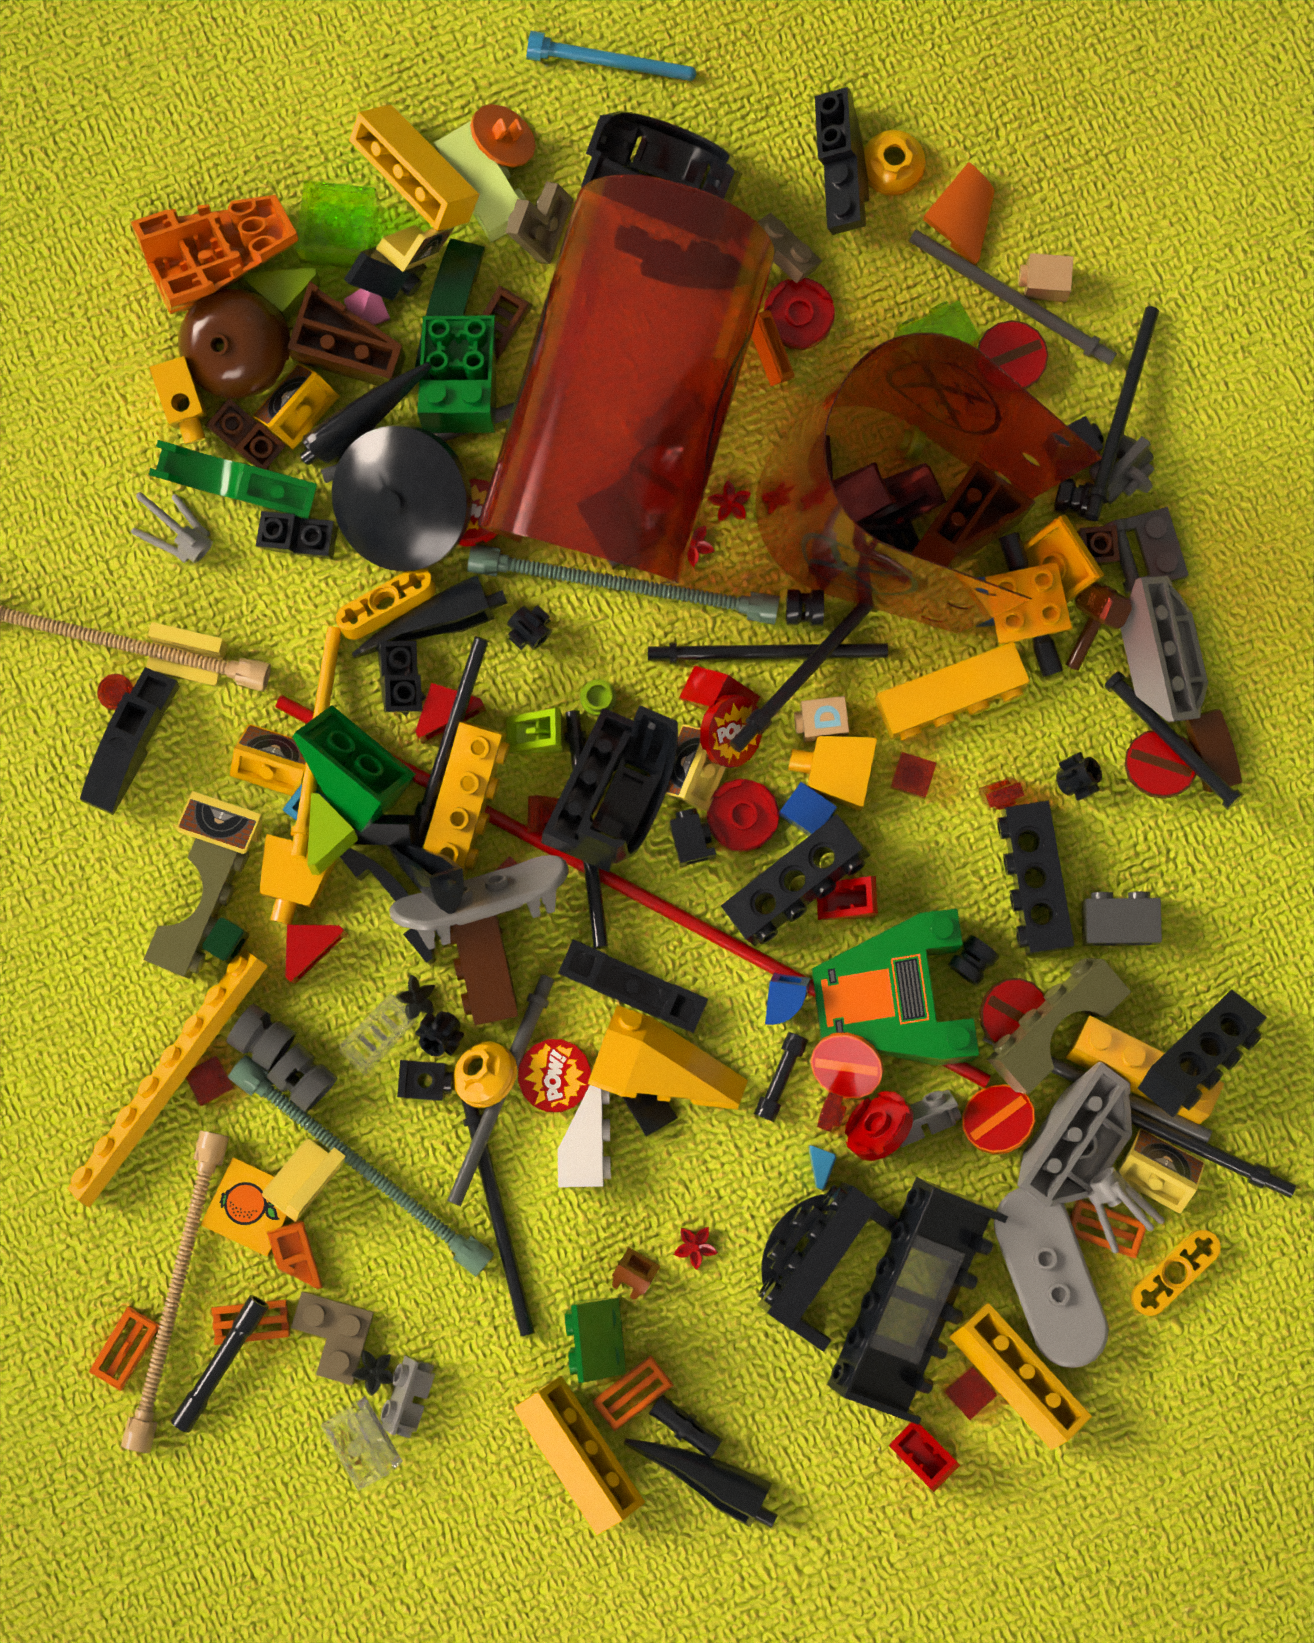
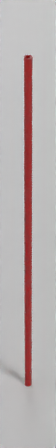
[275,695,991,1088]

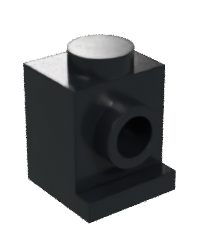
[670,808,716,867]
[397,1060,453,1101]

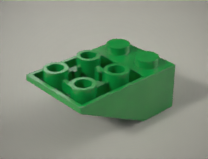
[417,315,497,433]
[565,1297,626,1383]

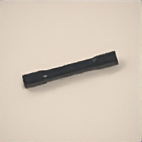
[998,532,1063,677]
[171,1295,269,1433]

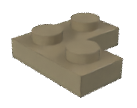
[505,182,574,264]
[726,213,822,283]
[291,1291,374,1385]

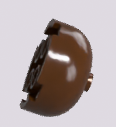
[178,289,290,399]

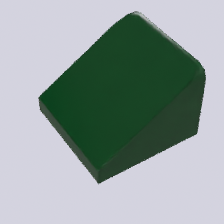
[202,917,249,964]

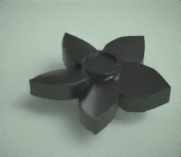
[396,975,435,1020]
[351,1350,393,1396]

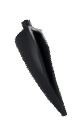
[300,362,432,465]
[352,575,508,659]
[386,844,464,914]
[623,1438,778,1528]

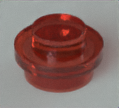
[97,674,134,710]

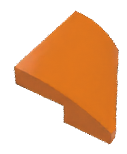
[923,162,995,266]

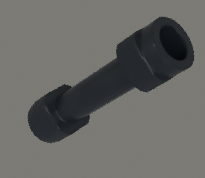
[754,1032,808,1122]

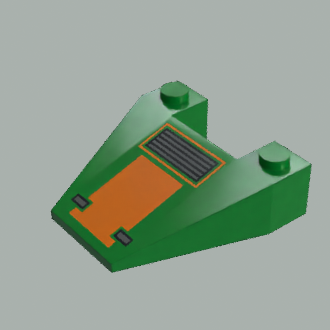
[811,909,979,1066]

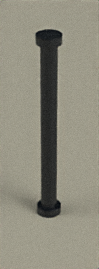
[1104,671,1243,810]

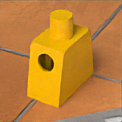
[149,356,208,445]
[788,736,877,811]
[260,834,337,925]

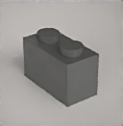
[1081,891,1162,946]

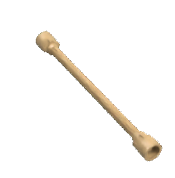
[0,605,271,692]
[121,1130,229,1453]

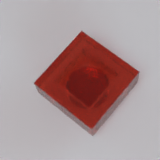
[890,752,937,799]
[978,776,1025,810]
[527,795,559,835]
[186,1056,235,1106]
[815,1092,847,1133]
[944,1366,997,1420]

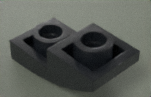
[256,511,338,559]
[378,641,422,712]

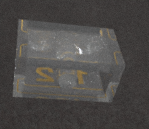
[321,1396,403,1491]

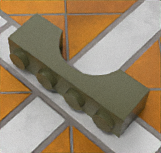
[143,838,249,979]
[987,958,1131,1094]

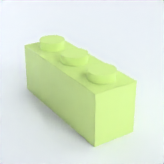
[434,121,526,243]

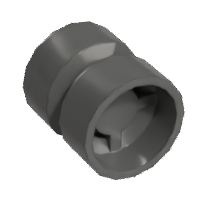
[226,1003,297,1072]
[267,1043,338,1113]

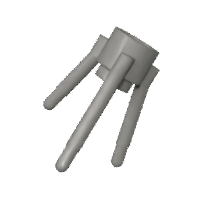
[131,492,213,563]
[1088,1167,1165,1254]

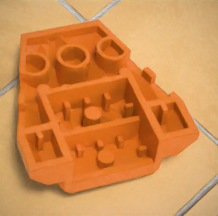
[131,195,299,315]

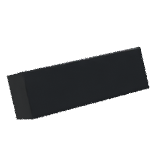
[349,814,419,846]

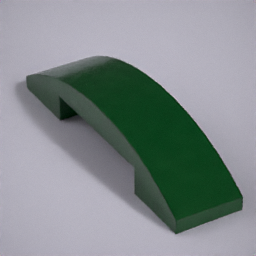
[415,238,485,368]

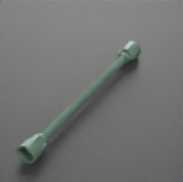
[467,544,780,625]
[228,1055,494,1277]

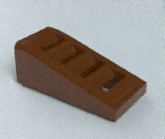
[482,285,533,363]

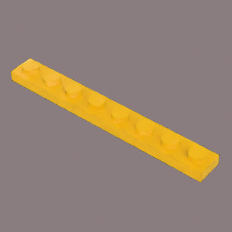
[67,948,267,1208]

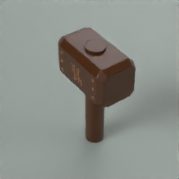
[1066,582,1132,671]

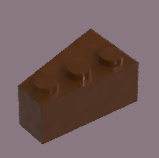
[287,281,406,386]
[911,460,1036,575]
[450,915,518,1025]

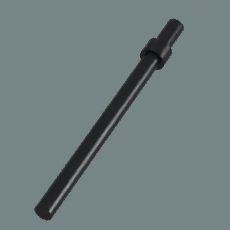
[730,593,880,752]
[413,636,489,848]
[1131,1108,1296,1198]

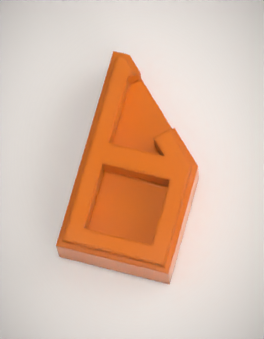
[267,1220,323,1289]

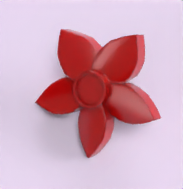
[708,480,751,522]
[671,525,715,568]
[673,1226,718,1270]

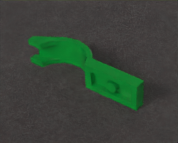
[149,440,317,519]

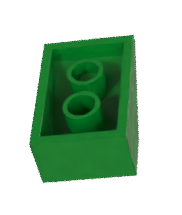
[292,705,416,832]

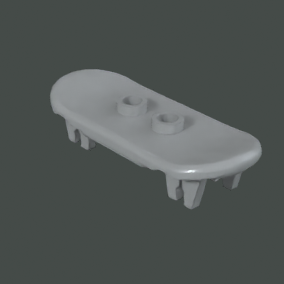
[389,855,569,950]
[994,1187,1109,1368]

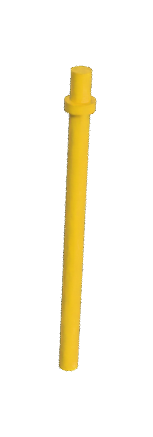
[291,626,341,859]

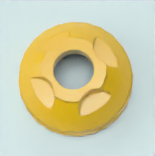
[864,130,926,196]
[453,1041,517,1108]

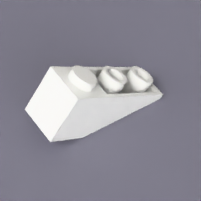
[558,1085,611,1187]

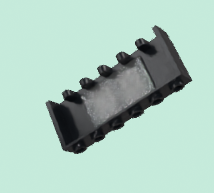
[827,1177,1008,1425]

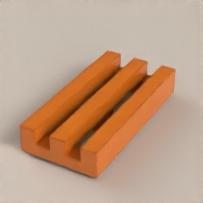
[745,310,795,386]
[1069,1199,1146,1259]
[211,1299,290,1345]
[89,1306,161,1391]
[592,1355,674,1432]

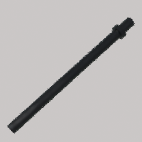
[1084,306,1159,521]
[648,642,888,664]
[564,710,608,949]
[461,1099,535,1337]

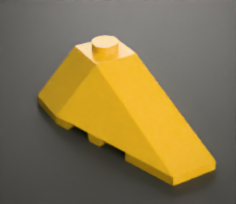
[588,1005,748,1110]

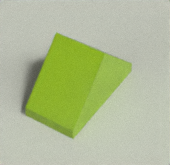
[244,267,320,322]
[506,708,563,754]
[307,793,358,875]

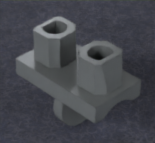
[1089,434,1155,505]

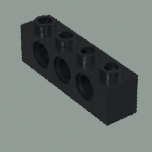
[997,800,1074,956]
[721,814,871,946]
[1138,989,1267,1117]

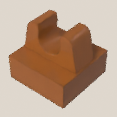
[612,1247,660,1300]

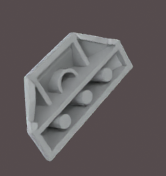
[1120,576,1208,722]
[1017,1062,1132,1208]

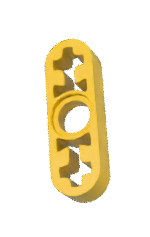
[336,568,436,640]
[1131,1230,1221,1316]

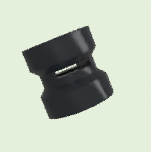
[1053,476,1094,520]
[786,589,824,626]
[948,935,999,986]

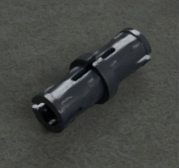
[649,1394,723,1459]

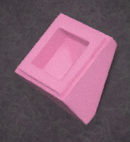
[344,289,391,326]

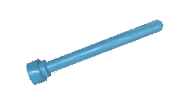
[526,30,697,81]

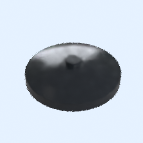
[332,424,472,571]

